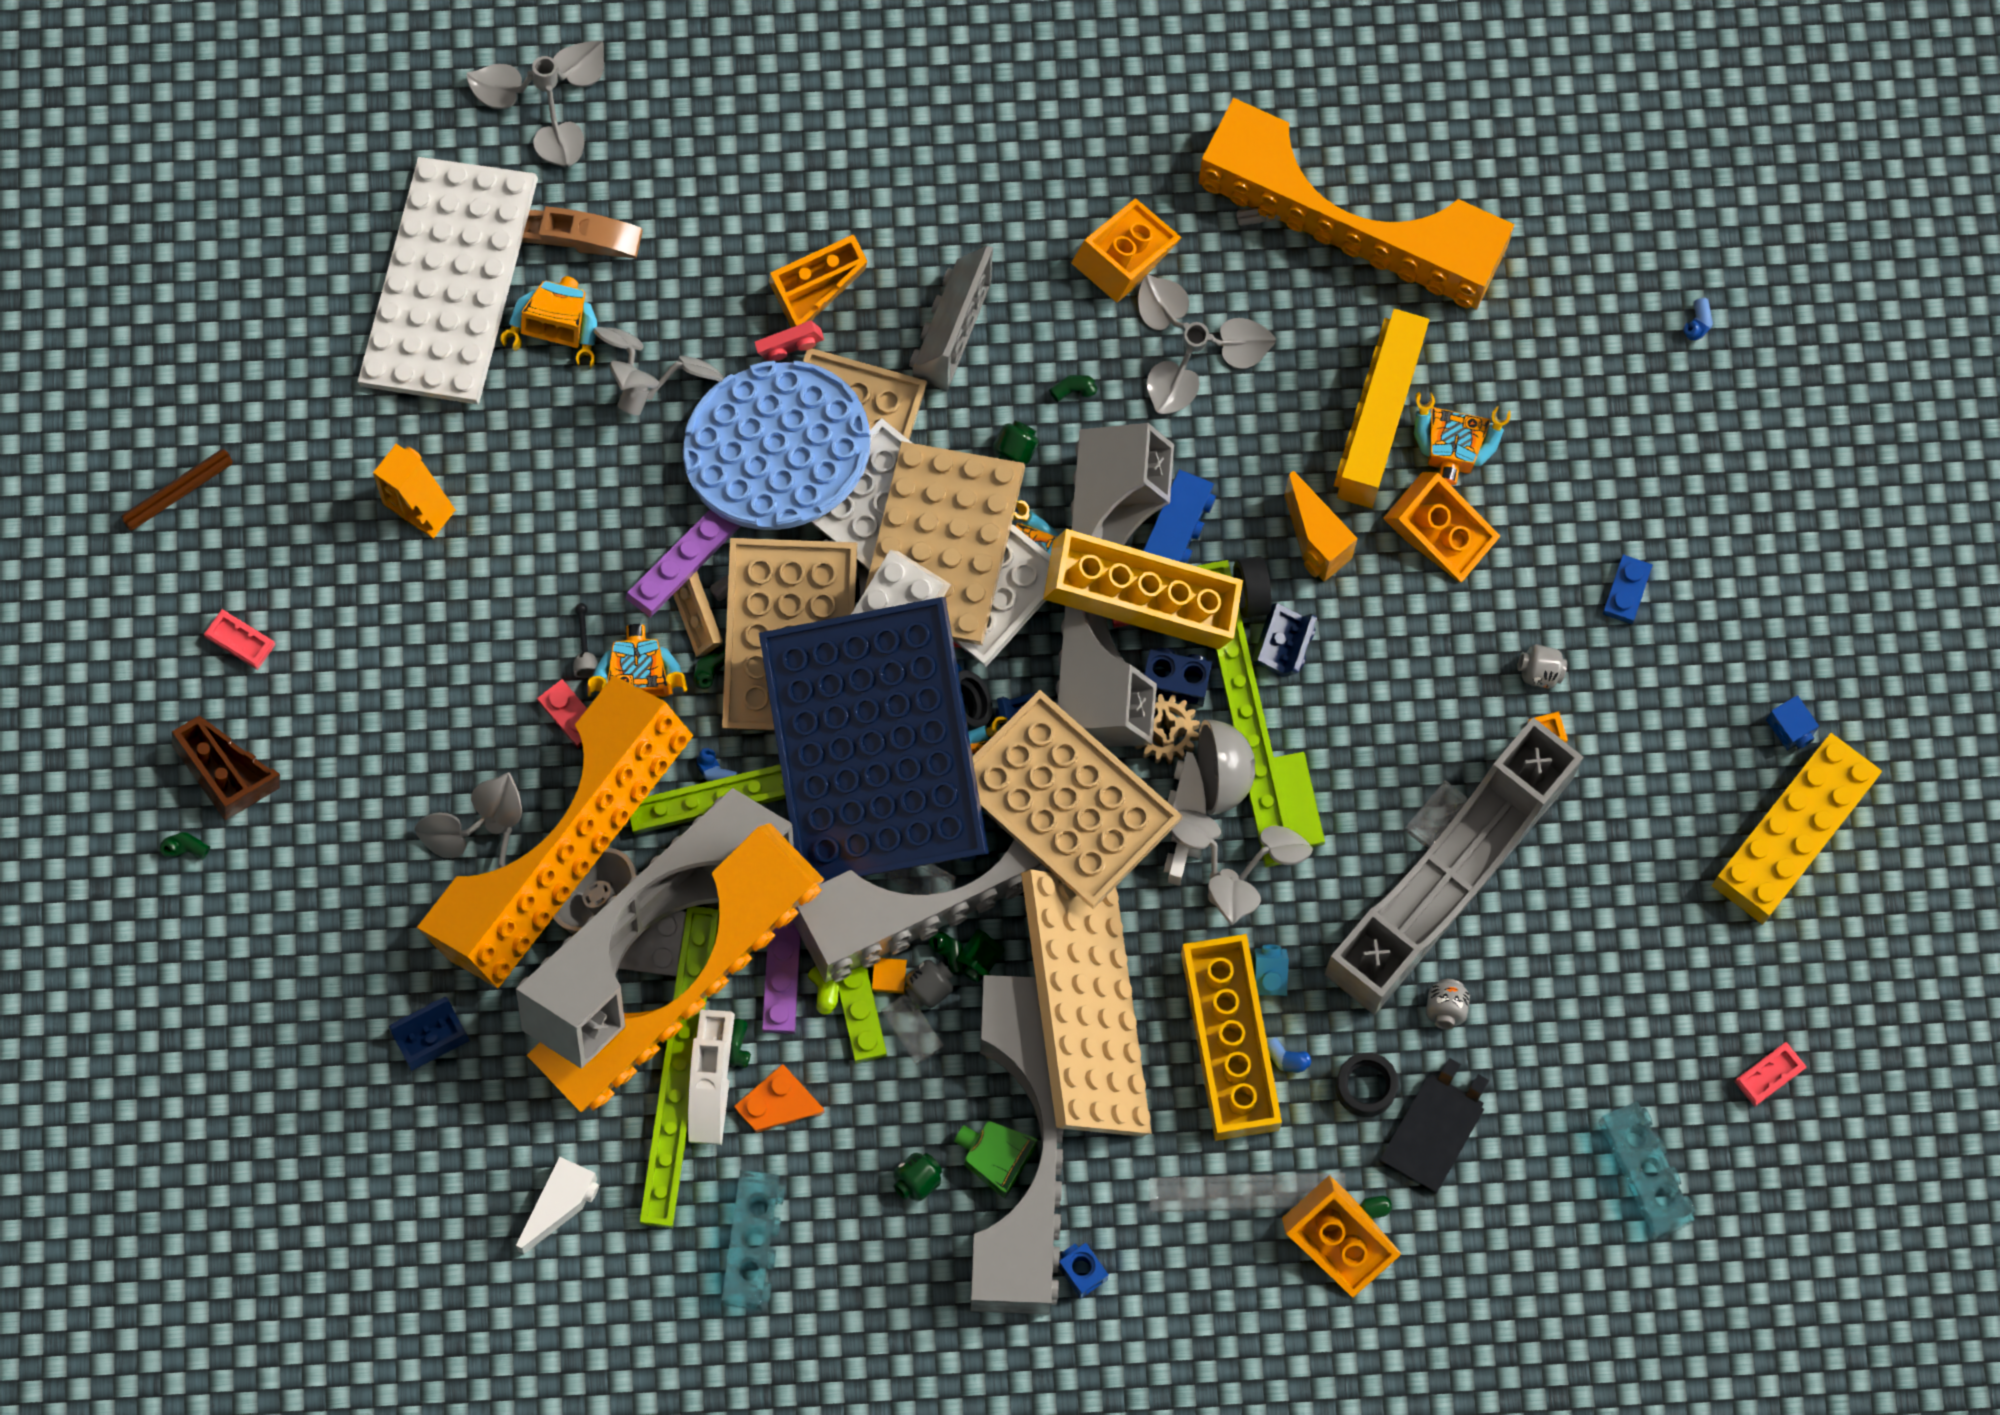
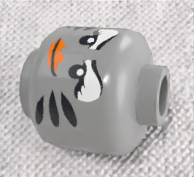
[1517,644,1567,689]
[1426,979,1470,1030]

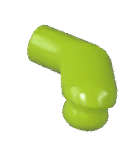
[807,966,839,1015]

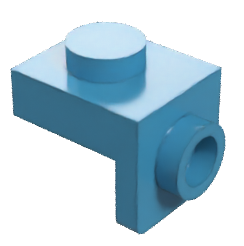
[1254,944,1289,996]

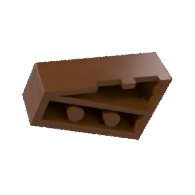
[172,715,280,821]

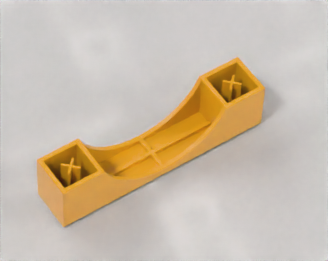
[1198,98,1515,310]
[417,675,693,989]
[527,823,825,1112]

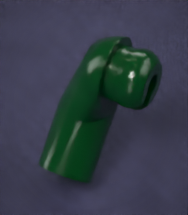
[1049,375,1098,402]
[693,649,725,689]
[160,832,210,860]
[929,932,965,975]
[729,1019,751,1068]
[1360,1196,1392,1219]

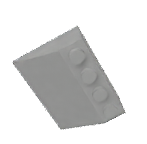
[909,246,993,391]

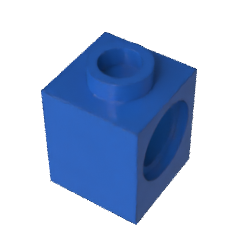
[1766,695,1819,751]
[1058,1243,1109,1299]

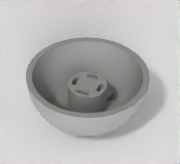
[1197,720,1255,815]
[553,848,638,934]

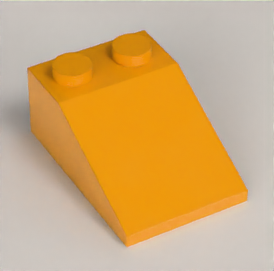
[1071,198,1182,303]
[1284,471,1358,582]
[1383,472,1500,583]
[1282,1175,1401,1298]

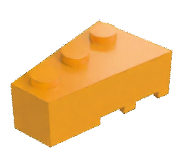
[768,234,868,328]
[373,443,456,539]

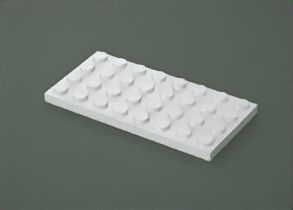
[358,157,538,405]
[810,418,1050,667]

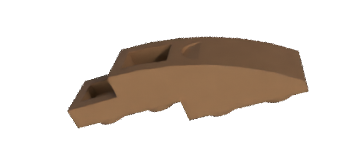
[522,206,643,259]

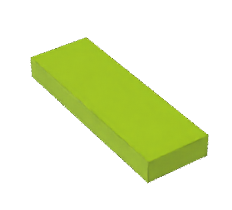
[1274,752,1325,847]

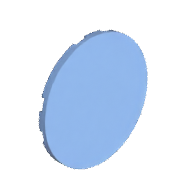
[682,360,871,530]

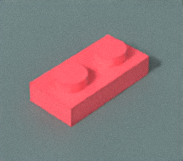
[755,320,824,361]
[537,679,587,749]

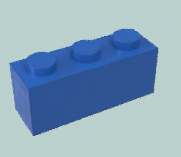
[1144,469,1216,564]

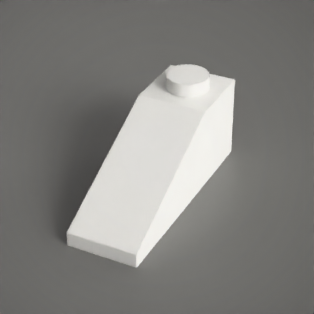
[516,1157,599,1254]

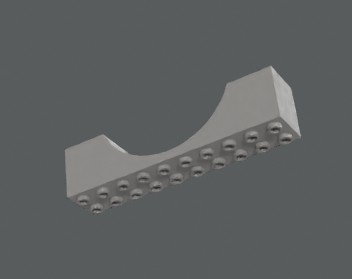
[1056,423,1174,748]
[1324,717,1584,1016]
[516,788,794,1069]
[792,839,1051,983]
[971,975,1064,1314]

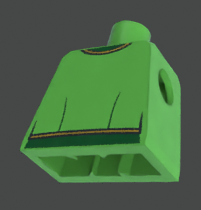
[954,1121,1037,1199]

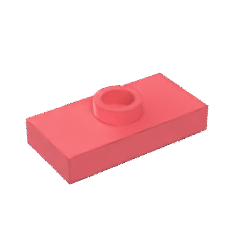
[204,609,276,670]
[1734,1042,1806,1107]

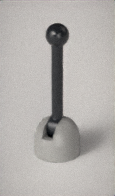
[573,603,598,678]

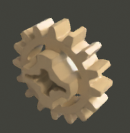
[1135,694,1200,764]

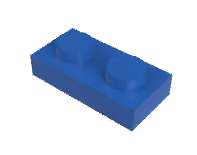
[1603,554,1653,624]

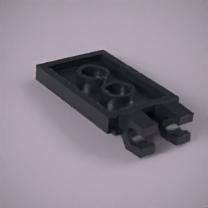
[1379,1058,1489,1194]

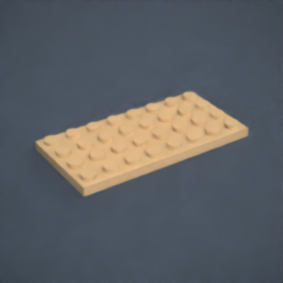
[1021,870,1152,1137]

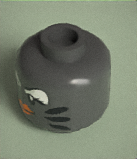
[905,960,954,1008]

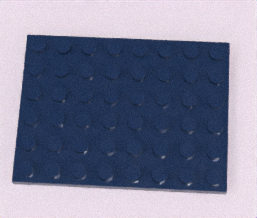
[759,597,989,884]

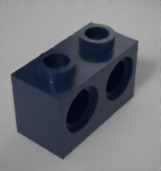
[1145,648,1212,706]

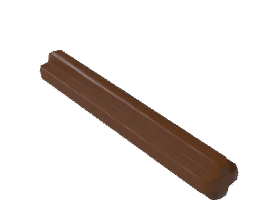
[121,449,233,530]

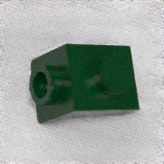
[956,929,1005,983]

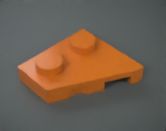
[734,1064,825,1133]

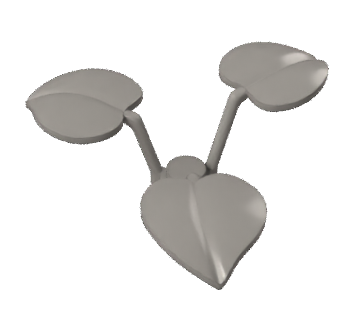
[467,41,604,167]
[1138,275,1276,414]
[593,327,724,415]
[414,772,522,868]
[1170,810,1313,925]

